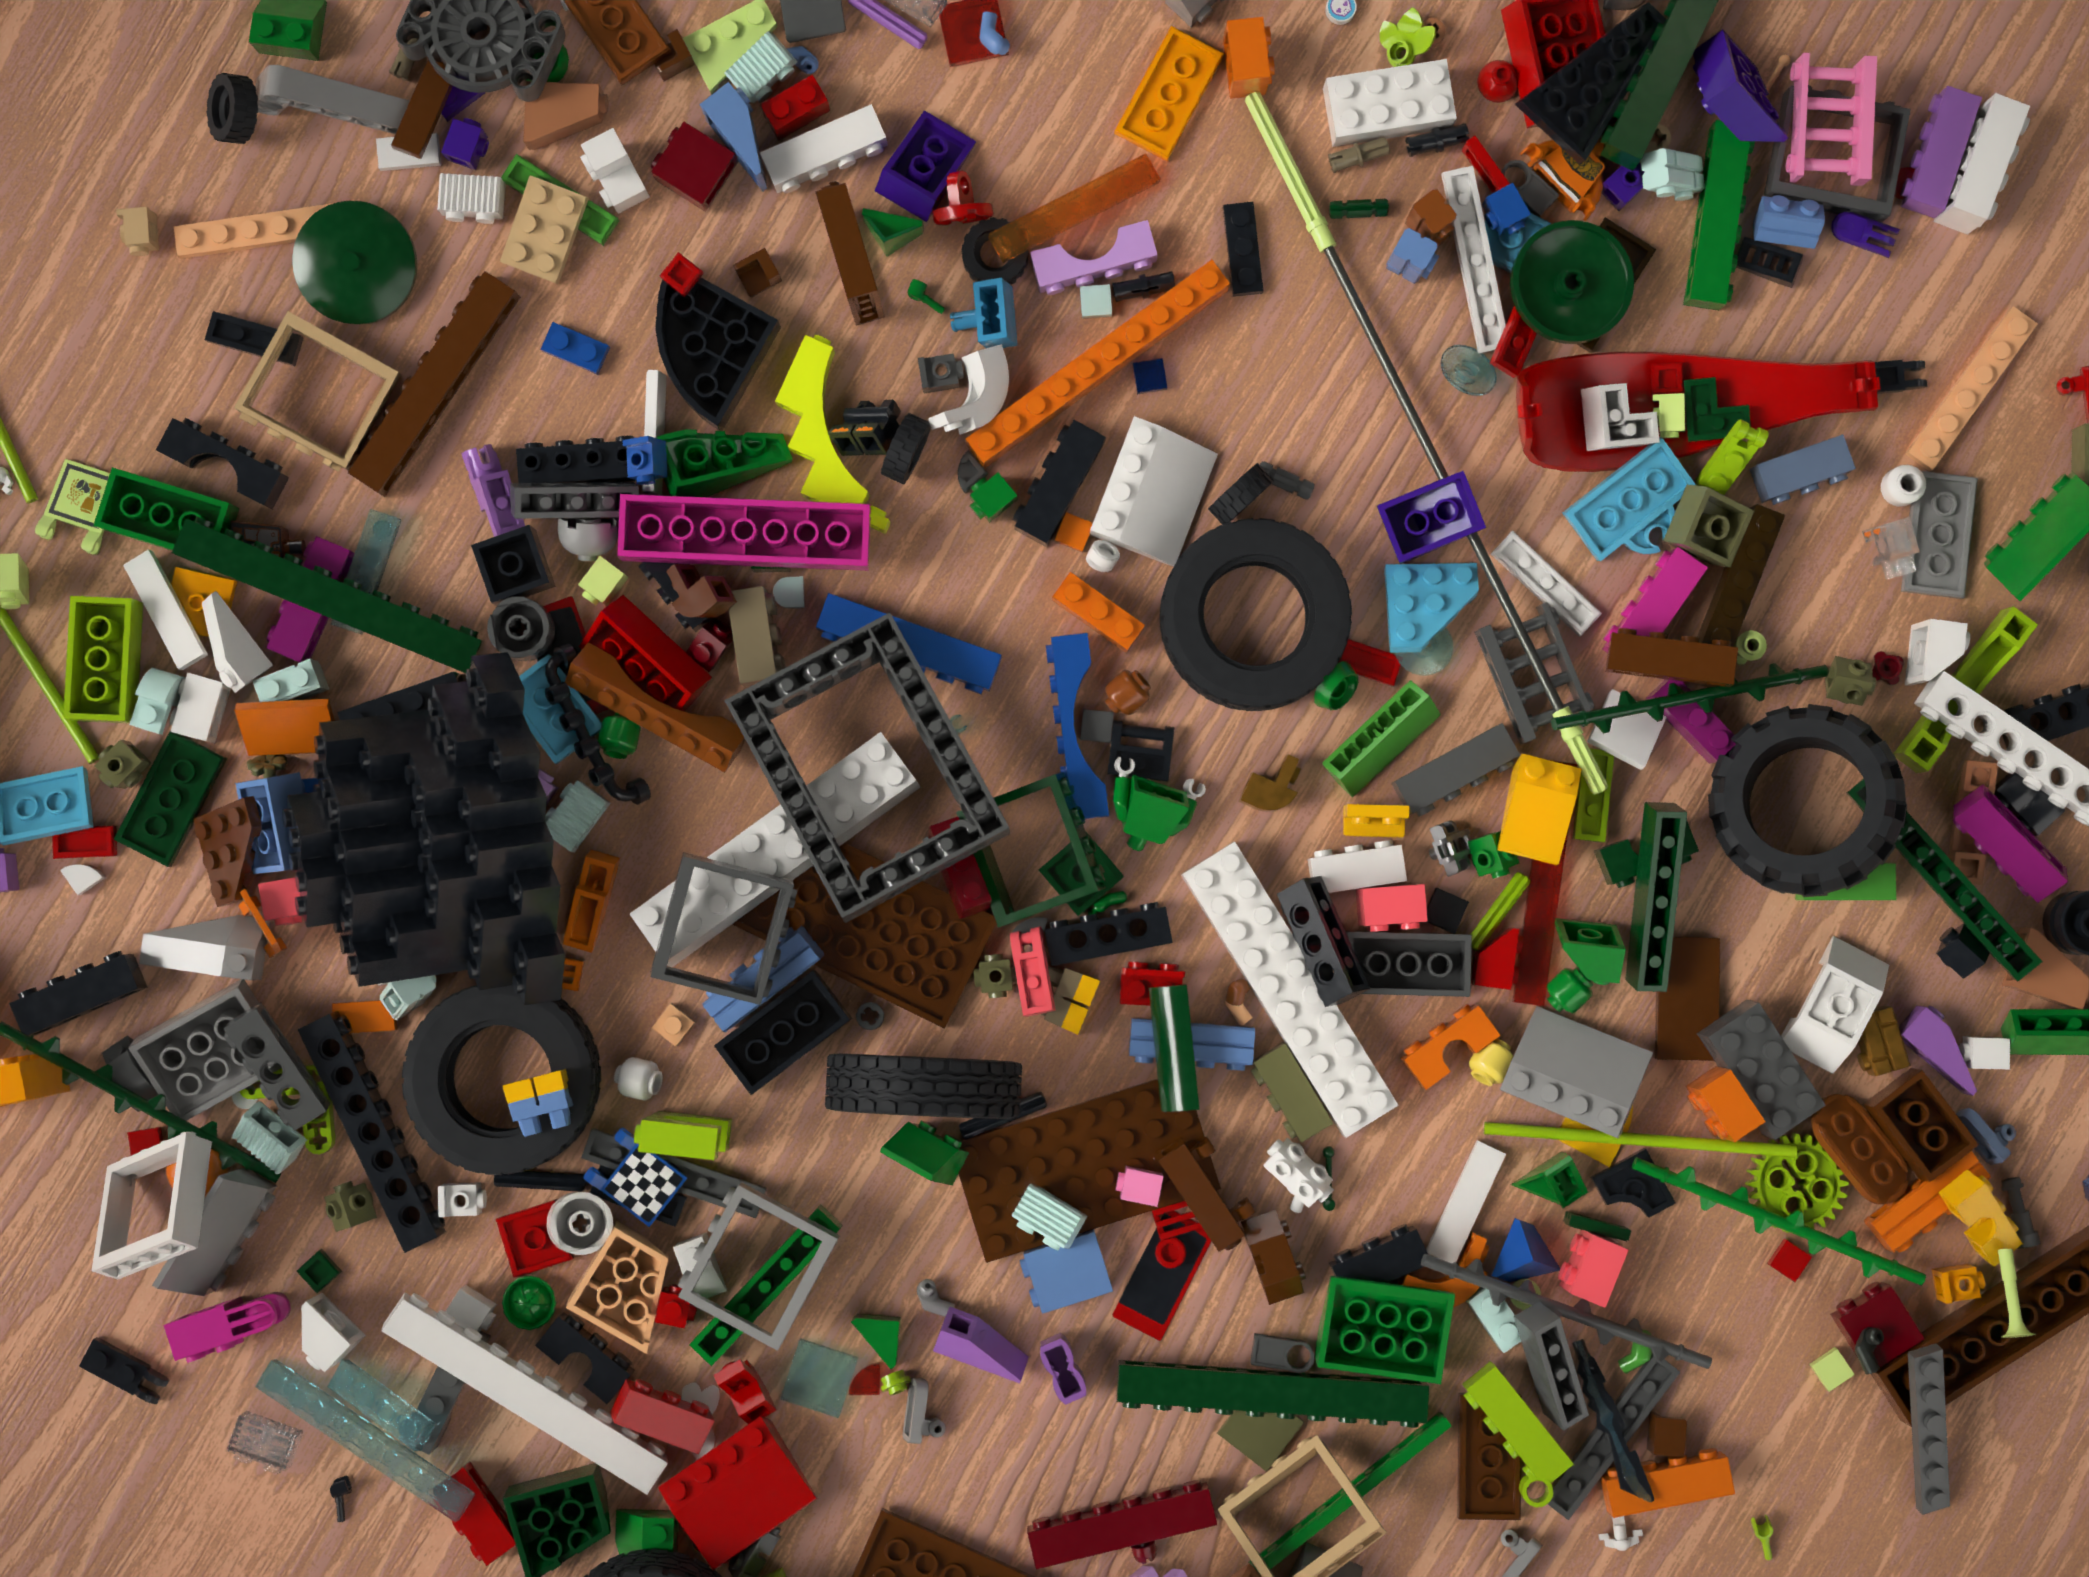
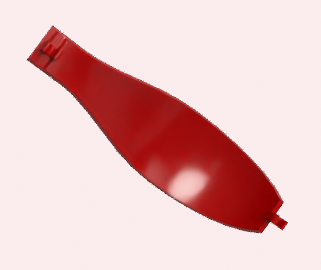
[1516,352,1880,472]

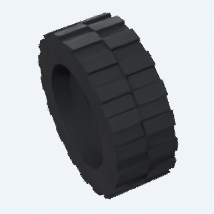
[206,73,258,144]
[962,217,1029,285]
[881,413,931,485]
[1208,463,1274,525]

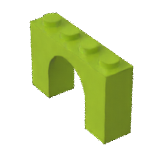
[634,1111,732,1160]

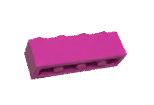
[1602,547,1708,653]

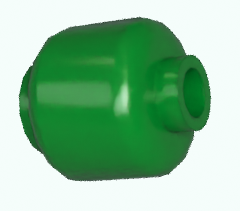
[598,712,641,759]
[1547,967,1593,1013]

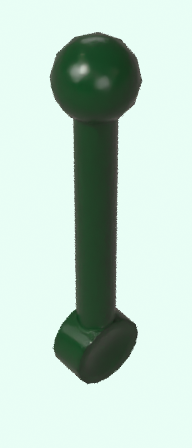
[1323,1146,1335,1211]

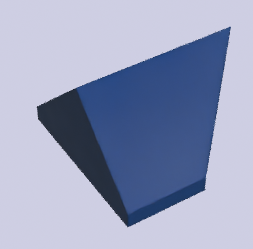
[1491,1218,1560,1282]

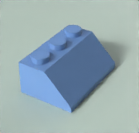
[235,772,305,874]

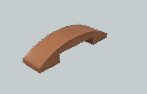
[1949,760,1998,885]

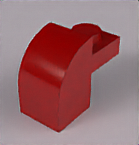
[714,1359,777,1424]

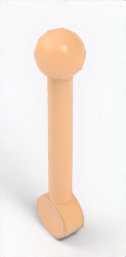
[1765,55,1791,91]

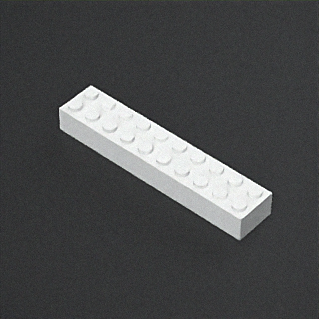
[630,732,920,967]
[1181,842,1398,1138]

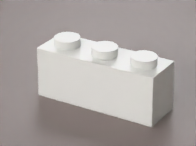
[1307,840,1407,893]

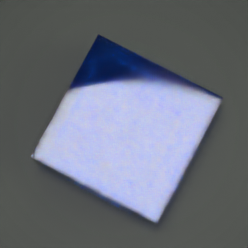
[1132,358,1167,395]

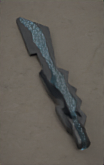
[1572,1339,1654,1502]

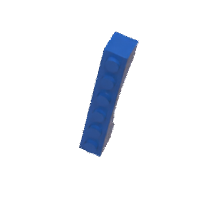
[1046,633,1109,819]

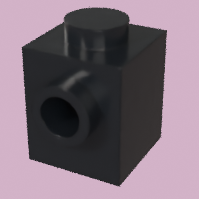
[1936,924,1990,979]

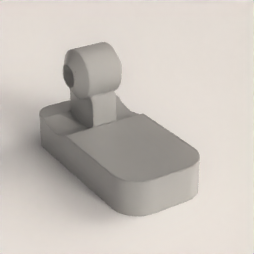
[903,1378,946,1444]
[1501,1529,1543,1577]

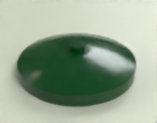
[292,201,417,325]
[1510,220,1634,344]

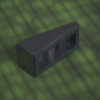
[1736,237,1803,288]

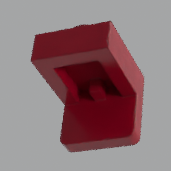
[686,618,734,672]

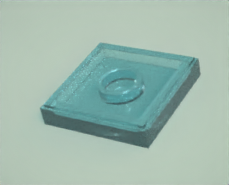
[780,1338,859,1418]

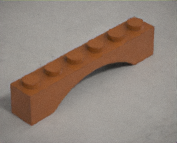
[565,642,745,773]

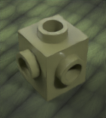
[1825,656,1876,706]
[94,740,152,789]
[973,954,1017,998]
[324,1181,377,1232]

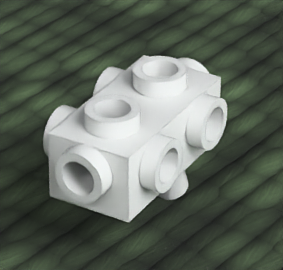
[1263,1138,1334,1213]

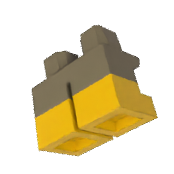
[1041,966,1100,1035]

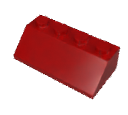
[579,595,712,712]

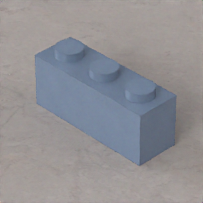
[1749,434,1856,505]

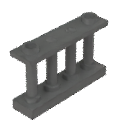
[1474,602,1594,745]

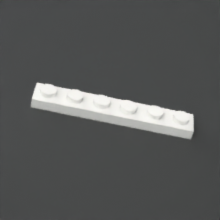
[1441,166,1506,354]

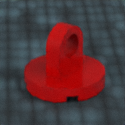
[932,170,994,226]

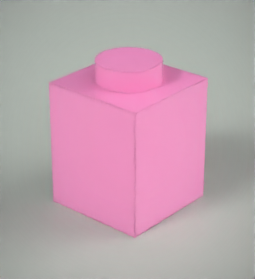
[1115,1166,1163,1207]

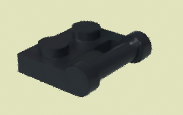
[1107,720,1174,782]

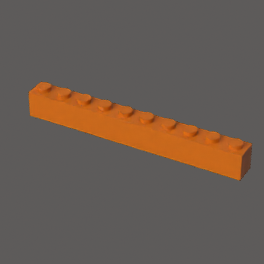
[965,259,1230,469]

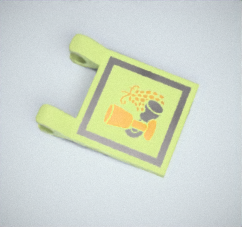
[35,459,110,555]

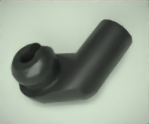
[1855,1327,1884,1375]

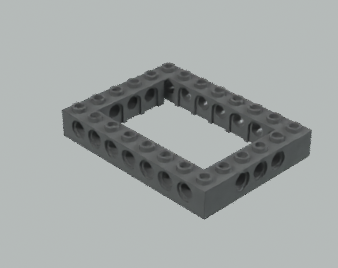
[724,612,1010,923]

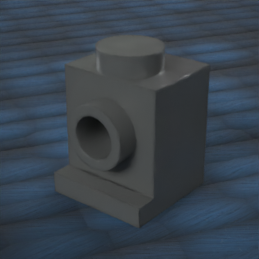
[918,353,964,394]

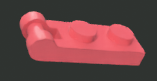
[1010,926,1056,1017]

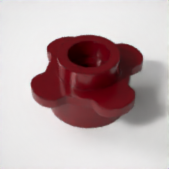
[1872,651,1904,685]

